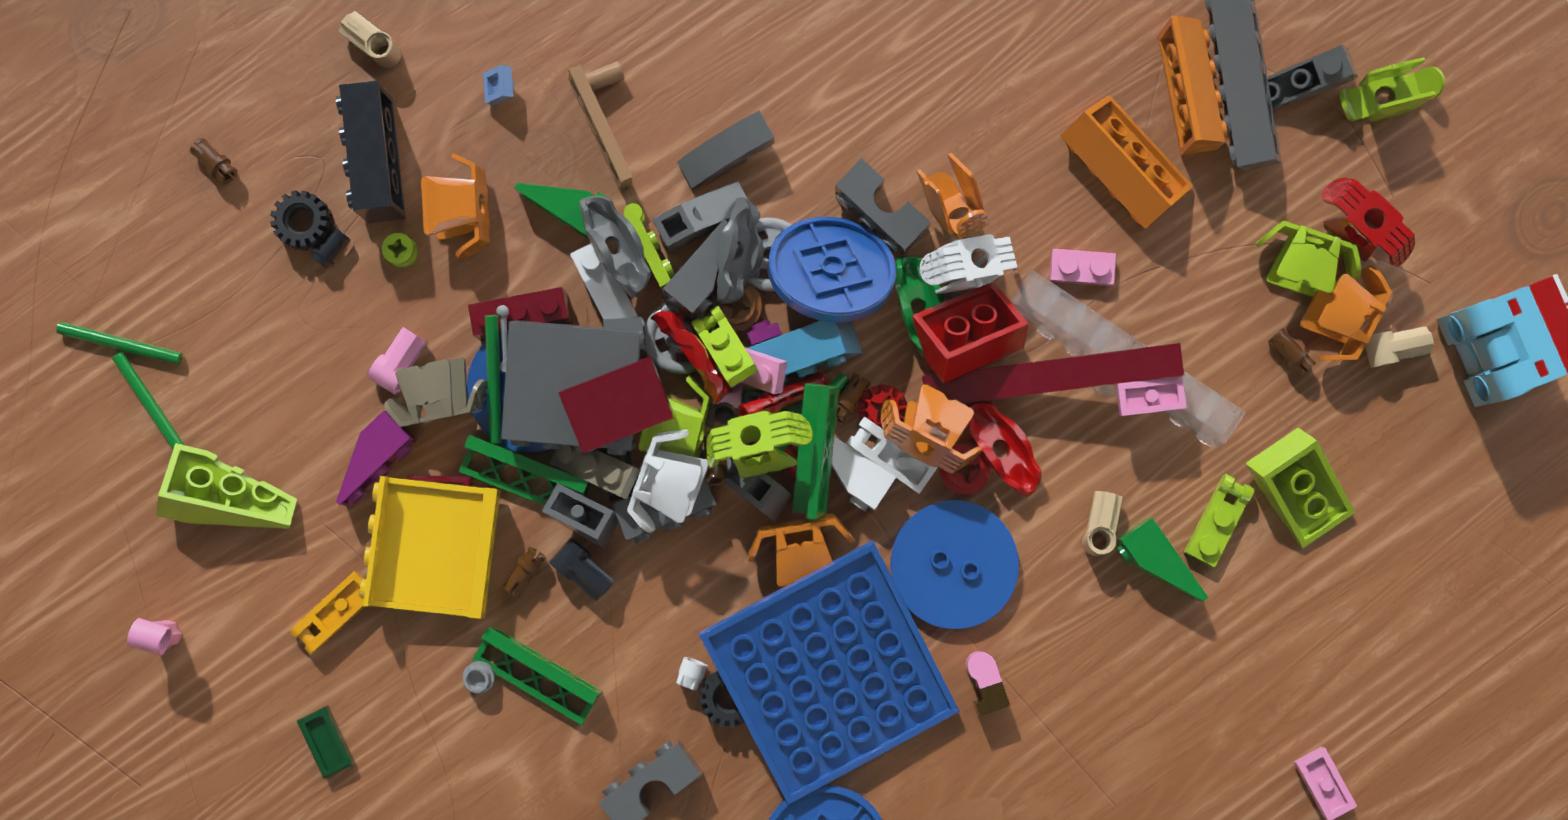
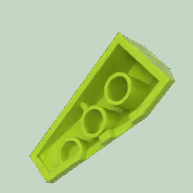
[156,443,297,529]

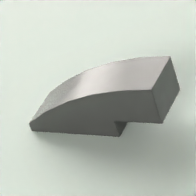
[677,110,775,190]

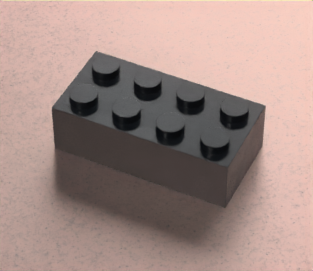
[336,80,406,223]

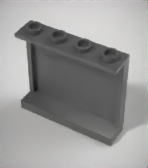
[501,320,644,455]

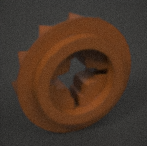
[711,283,762,331]

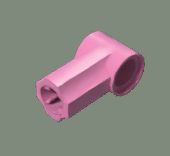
[367,327,428,395]
[127,618,182,656]

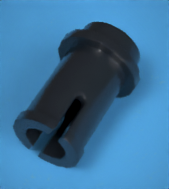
[311,227,351,268]

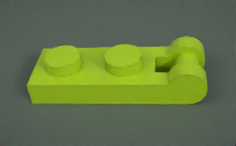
[624,203,675,292]
[691,305,759,388]
[1183,473,1255,567]

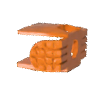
[421,153,490,260]
[916,153,989,240]
[1300,266,1392,360]
[881,384,983,474]
[747,513,855,587]

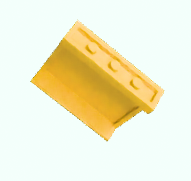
[359,476,501,619]

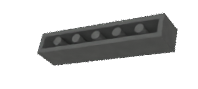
[1205,0,1282,171]

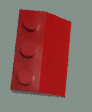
[912,281,1029,384]

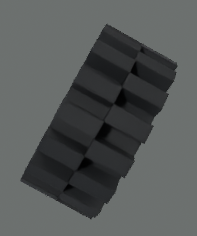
[270,190,334,251]
[700,670,745,728]

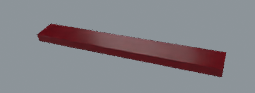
[922,343,1184,403]

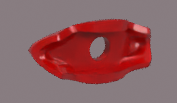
[650,311,730,404]
[967,401,1042,497]

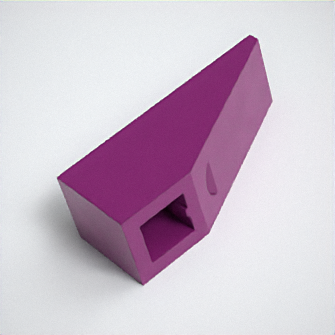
[336,411,417,506]

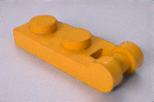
[289,571,365,656]

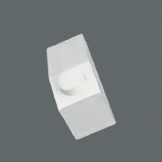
[570,244,638,319]
[831,436,896,511]

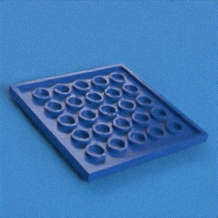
[698,541,960,805]

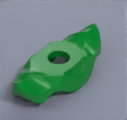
[895,256,945,361]

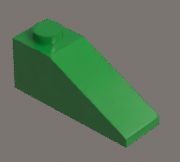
[514,183,614,240]
[1116,517,1209,602]

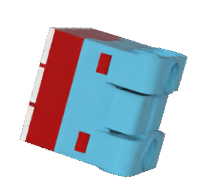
[1436,274,1568,407]

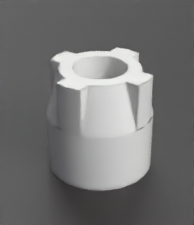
[676,657,708,690]

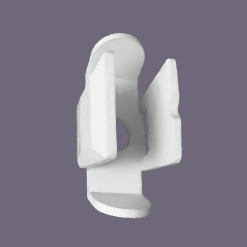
[920,234,1018,294]
[627,430,709,533]

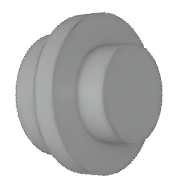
[463,661,495,694]

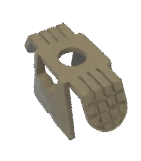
[384,358,488,427]

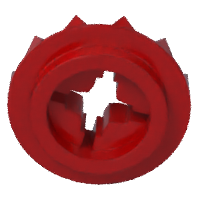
[858,384,907,428]
[939,444,990,494]

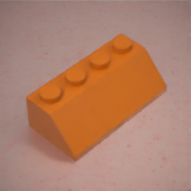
[1158,15,1227,156]
[1060,94,1194,229]

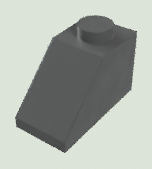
[542,484,619,548]

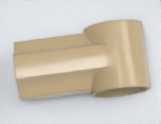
[338,11,401,69]
[1365,326,1434,368]
[1082,491,1123,556]

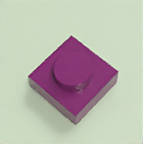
[747,320,782,346]

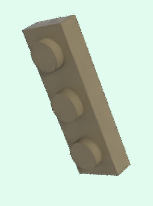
[549,444,640,499]

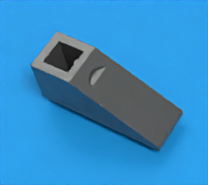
[1268,44,1359,110]
[652,181,748,253]

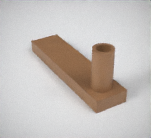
[568,61,633,190]

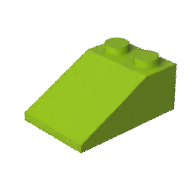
[1245,428,1356,548]

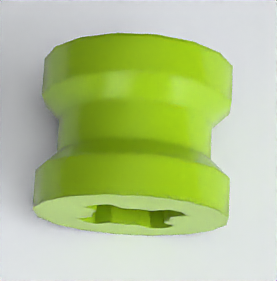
[382,233,419,268]

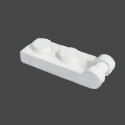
[846,417,938,494]

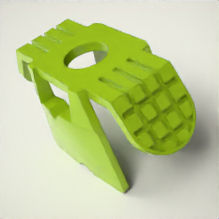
[1339,58,1445,122]
[1255,220,1361,298]
[639,375,713,458]
[706,411,812,478]

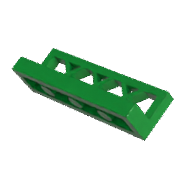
[792,383,839,519]
[459,435,592,505]
[472,626,602,725]

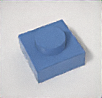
[483,65,514,105]

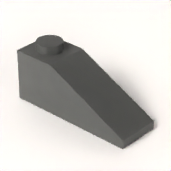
[662,219,728,321]
[699,449,794,522]

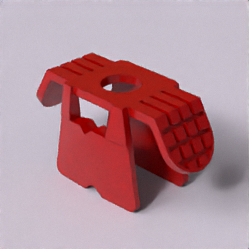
[1321,178,1415,267]

